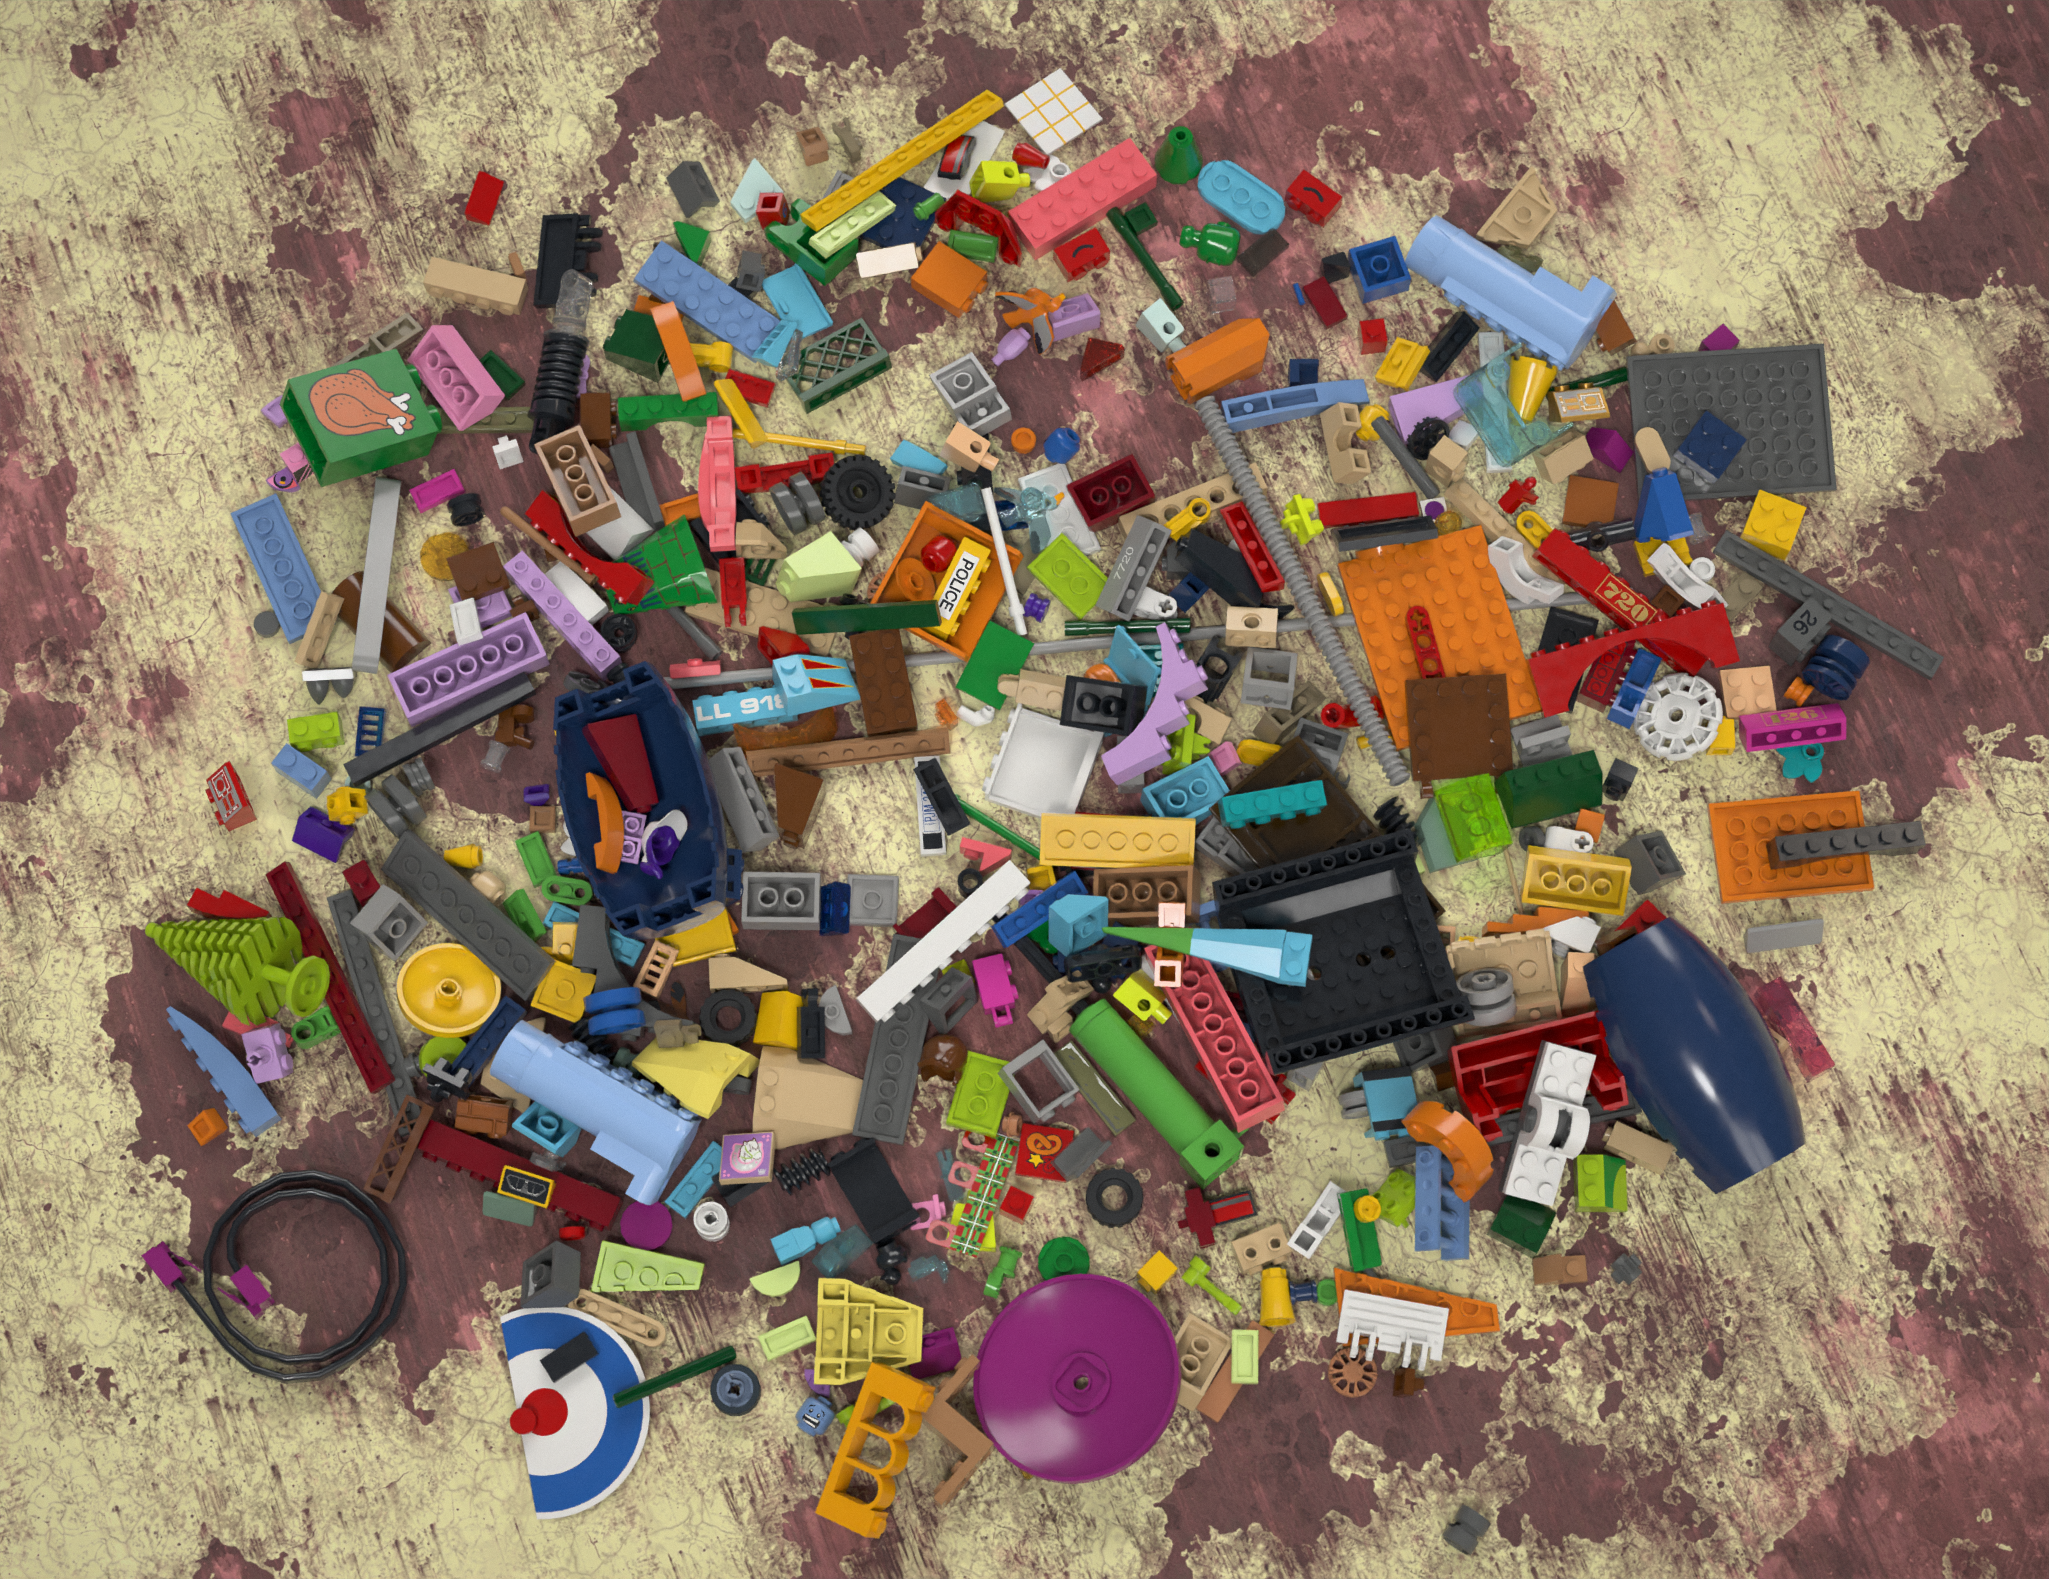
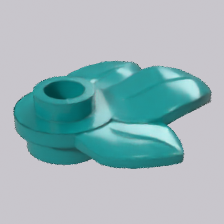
[1776,743,1824,783]

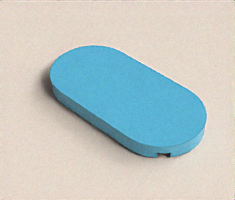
[1197,160,1285,235]

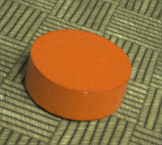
[1011,427,1036,454]

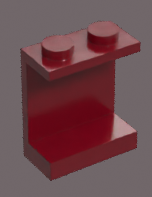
[892,887,957,939]

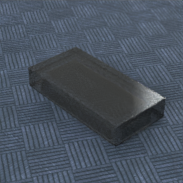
[1237,228,1289,277]

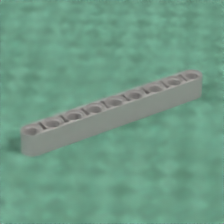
[351,477,401,674]

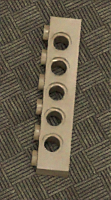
[1118,462,1268,540]

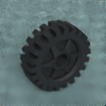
[820,455,896,530]

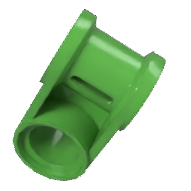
[291,1006,341,1049]

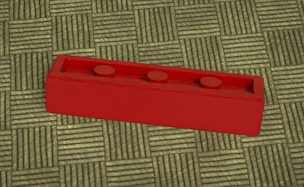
[1220,501,1285,592]

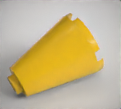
[1507,356,1558,427]

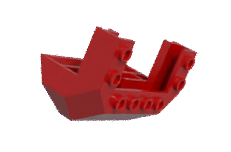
[1447,1010,1629,1142]

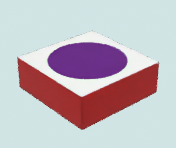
[1419,497,1449,525]

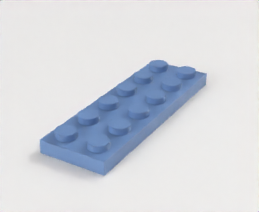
[633,240,780,364]
[230,493,336,644]

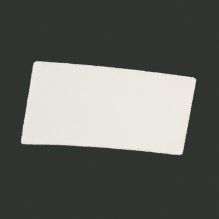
[924,121,1004,199]

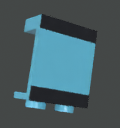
[1353,1066,1417,1141]

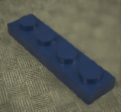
[449,996,528,1088]

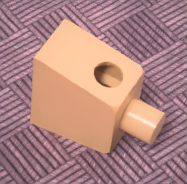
[939,421,999,472]

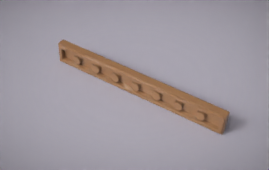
[746,727,950,777]

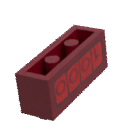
[1576,629,1637,713]

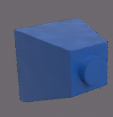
[1634,467,1694,543]

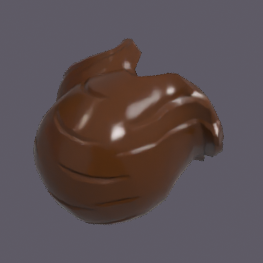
[917,1034,968,1086]

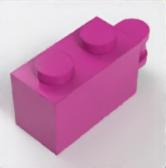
[972,953,1018,1028]

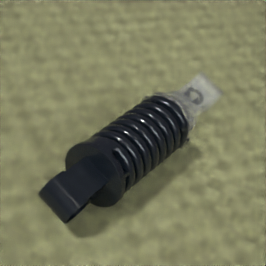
[527,269,593,455]

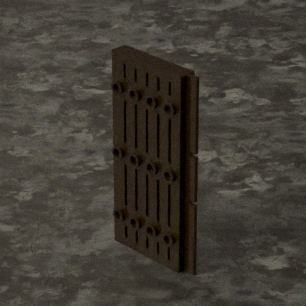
[1209,735,1446,967]

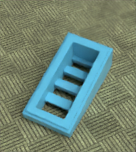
[752,320,798,367]

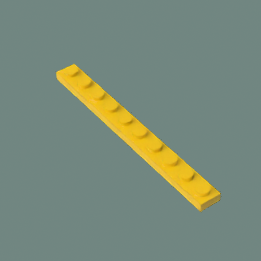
[800,90,1004,232]

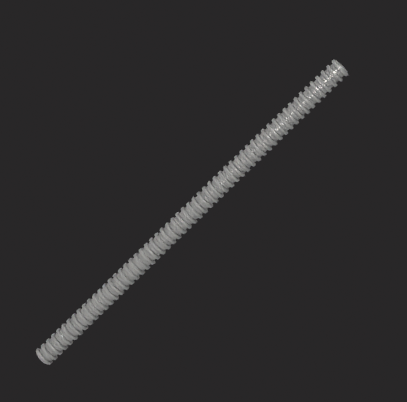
[1194,396,1410,787]

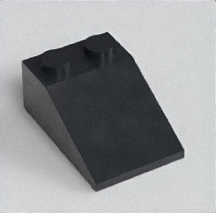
[1060,675,1147,736]

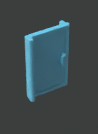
[762,263,833,343]
[1103,625,1162,706]

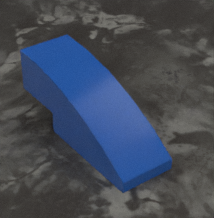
[1607,648,1662,729]

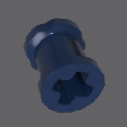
[1289,1279,1317,1305]

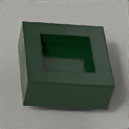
[1124,202,1158,236]

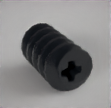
[1373,796,1425,847]
[568,1017,617,1065]
[773,1145,830,1196]

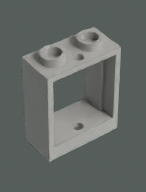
[1241,647,1298,710]
[998,1040,1080,1123]

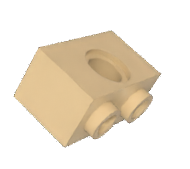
[1425,435,1468,488]
[1226,606,1278,648]

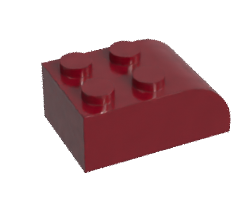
[1066,454,1155,532]

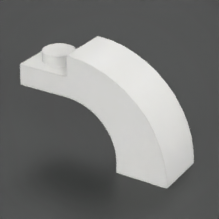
[1488,536,1564,604]
[1287,1181,1346,1259]

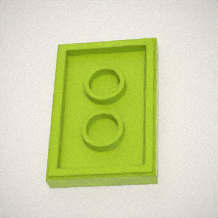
[1026,533,1108,621]
[946,1051,1015,1139]

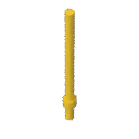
[733,428,866,455]

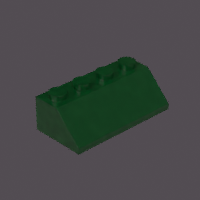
[1494,750,1603,829]

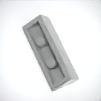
[1743,918,1824,953]

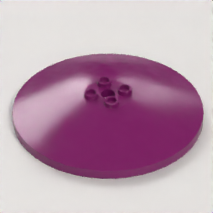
[973,1274,1181,1484]

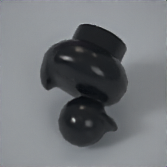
[875,1239,908,1285]

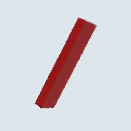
[1317,492,1419,529]

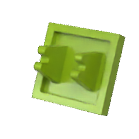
[1161,714,1211,775]
[1371,1168,1416,1229]

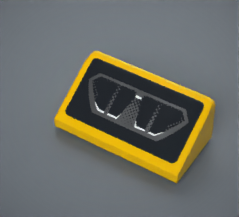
[497,1165,556,1209]

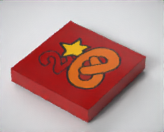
[1015,1123,1074,1183]

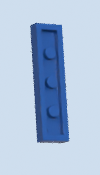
[990,871,1088,948]

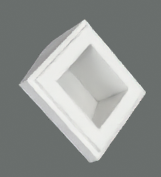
[1449,420,1481,451]

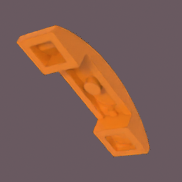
[650,301,706,402]
[586,772,624,874]

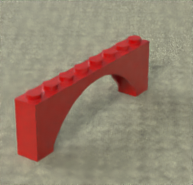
[1525,600,1740,718]

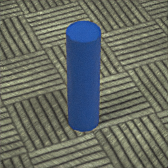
[1293,283,1305,305]

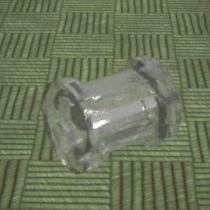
[1689,512,1711,545]
[480,740,510,773]

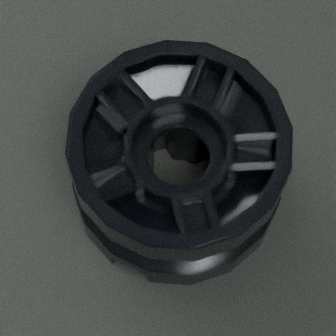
[447,493,486,527]
[601,614,637,653]

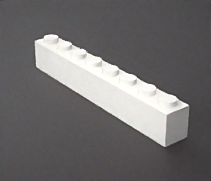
[856,860,1030,1023]

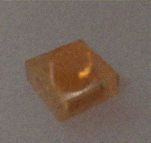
[934,699,958,731]

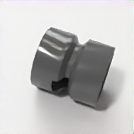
[1442,1505,1491,1556]

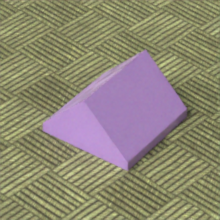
[1048,293,1100,342]

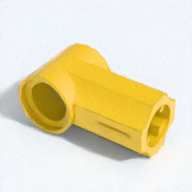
[690,342,733,373]
[1163,498,1211,542]

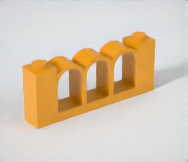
[815,1362,936,1538]

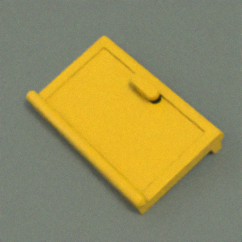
[655,907,736,969]

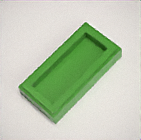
[947,230,998,263]
[515,831,557,888]

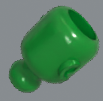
[1179,222,1240,266]

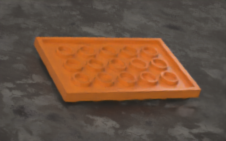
[1707,791,1874,904]

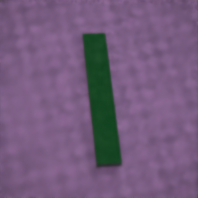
[791,600,942,635]

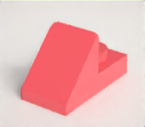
[960,837,1012,877]

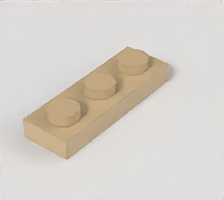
[294,591,344,668]

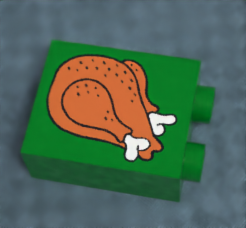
[279,349,442,487]

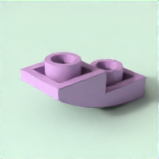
[621,810,647,864]

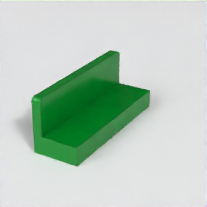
[1337,1188,1382,1272]

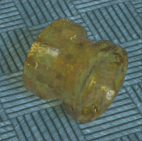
[1435,511,1462,536]
[1126,1014,1156,1040]

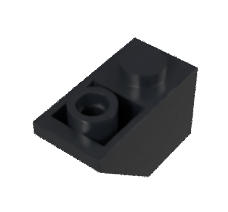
[1602,758,1639,801]

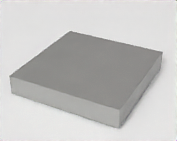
[845,874,899,927]

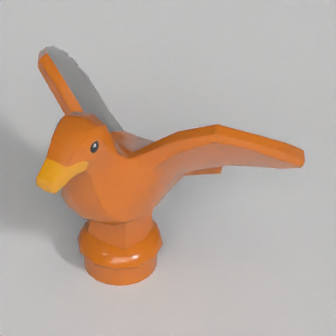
[995,288,1066,355]

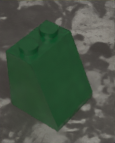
[603,309,669,383]

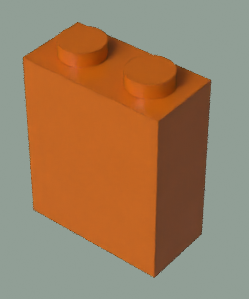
[911,241,988,318]

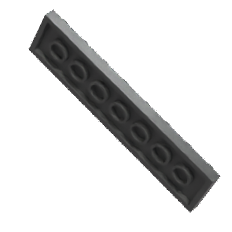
[381,829,555,1001]
[852,934,940,1146]

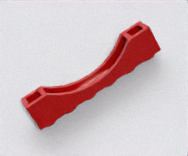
[525,490,655,606]

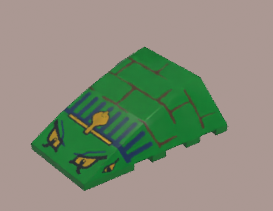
[605,514,717,615]

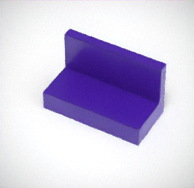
[292,806,355,863]

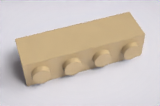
[423,257,528,315]

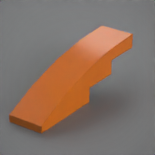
[1482,907,1589,938]

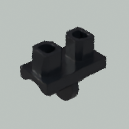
[422,1057,473,1103]

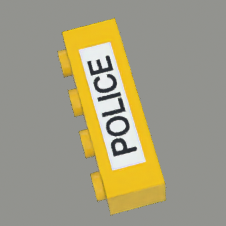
[919,537,992,642]

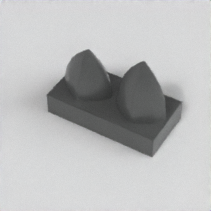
[302,667,357,705]

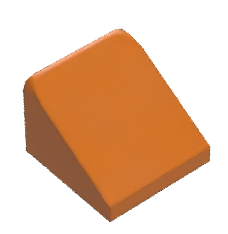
[1574,809,1605,843]
[187,1108,228,1146]

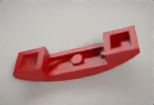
[734,452,834,493]

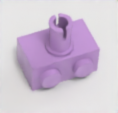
[241,1023,293,1084]

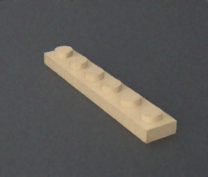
[1443,478,1566,585]

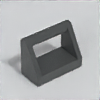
[920,967,978,1034]

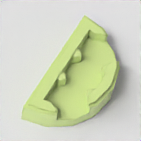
[749,1261,800,1297]

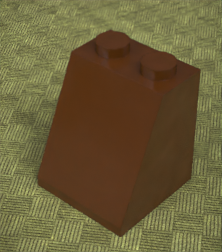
[774,763,826,849]

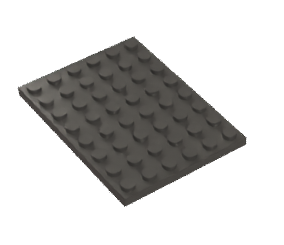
[1626,343,1837,504]

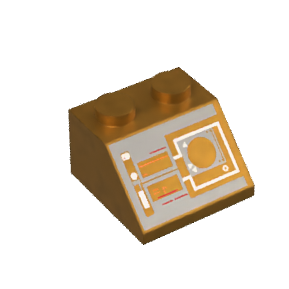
[1547,383,1610,423]

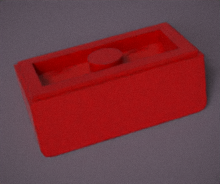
[465,171,504,226]

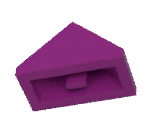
[1585,427,1634,473]

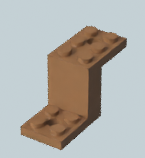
[921,1354,994,1511]

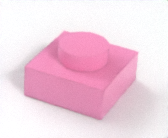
[1207,741,1242,777]

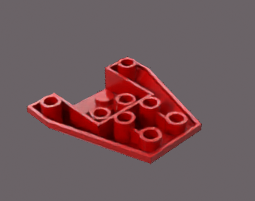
[935,189,1022,267]

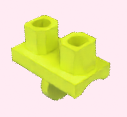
[1280,494,1324,545]

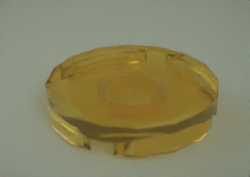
[420,532,469,582]

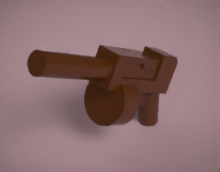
[495,704,535,750]

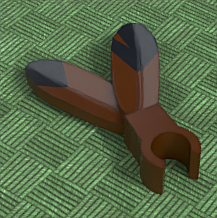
[648,982,691,1021]

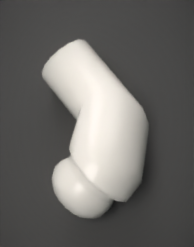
[956,705,995,727]

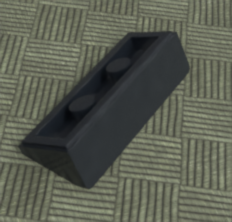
[1419,311,1480,382]

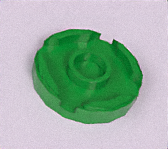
[1038,1237,1090,1281]

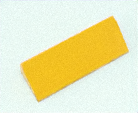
[714,379,768,450]

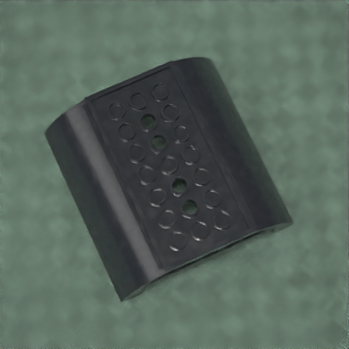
[1212,828,1475,1075]

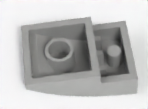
[929,352,1012,436]
[1194,815,1258,876]

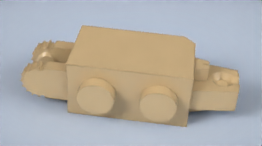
[997,669,1066,711]

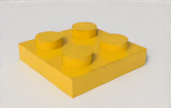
[530,959,596,1023]

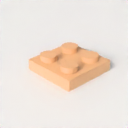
[1718,666,1777,720]

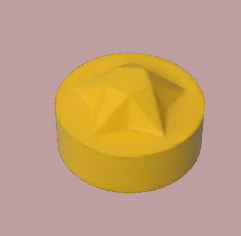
[1354,1195,1381,1223]

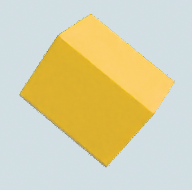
[753,991,804,1050]

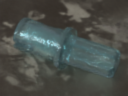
[935,1149,964,1202]

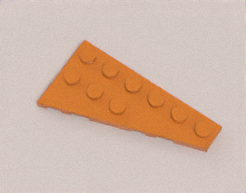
[1333,1268,1500,1347]

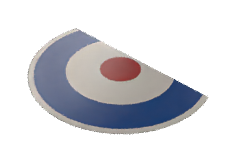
[500,1307,650,1519]

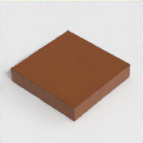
[1561,475,1619,528]

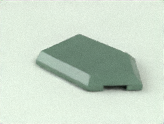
[1414,797,1478,873]

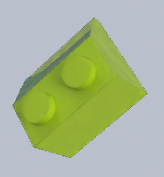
[1573,1155,1628,1212]

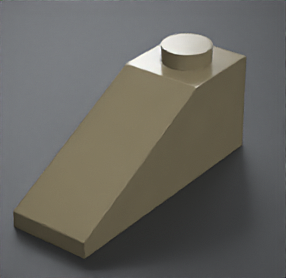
[1253,681,1326,745]

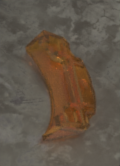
[732,706,838,760]

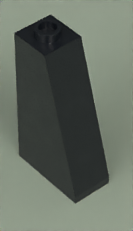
[1175,528,1263,608]

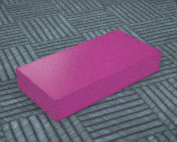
[409,469,466,514]

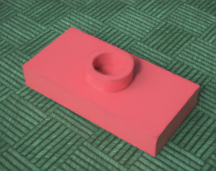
[669,658,721,679]

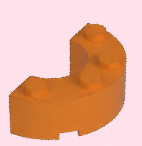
[1401,1101,1494,1202]

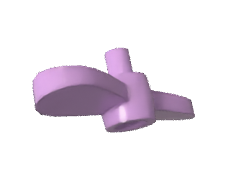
[576,355,590,398]

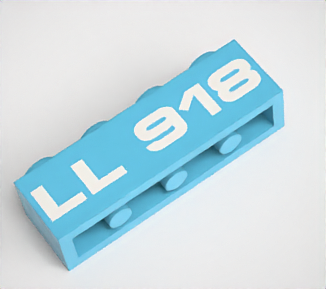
[692,685,798,736]

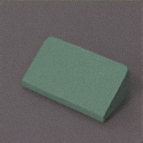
[482,1191,538,1226]

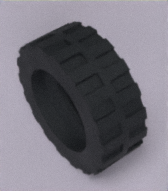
[699,989,757,1047]
[1086,1168,1143,1228]

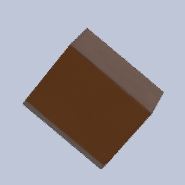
[1429,1061,1454,1092]

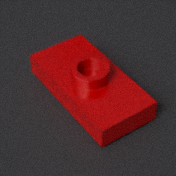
[725,369,776,408]

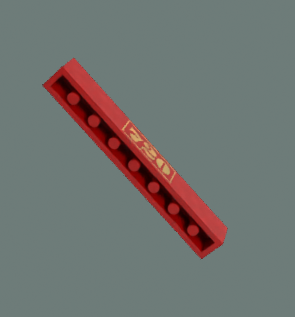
[1532,528,1707,677]

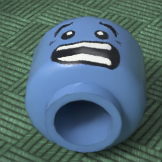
[795,1396,835,1437]

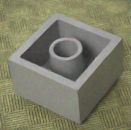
[350,884,428,962]

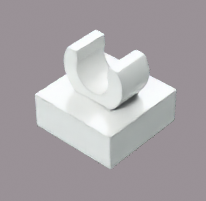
[492,436,523,469]

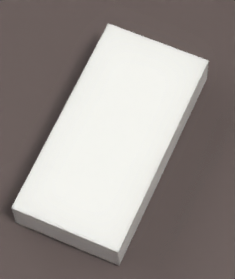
[449,598,483,646]

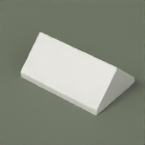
[586,486,654,560]

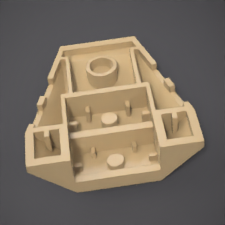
[752,1046,863,1150]

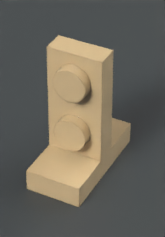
[1027,970,1094,1034]

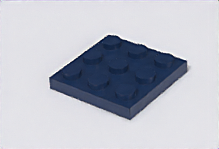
[858,177,946,248]

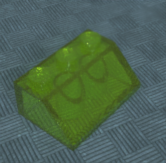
[1433,773,1513,863]

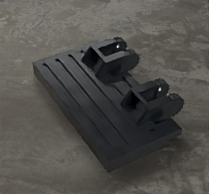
[533,213,603,309]
[1330,516,1438,552]

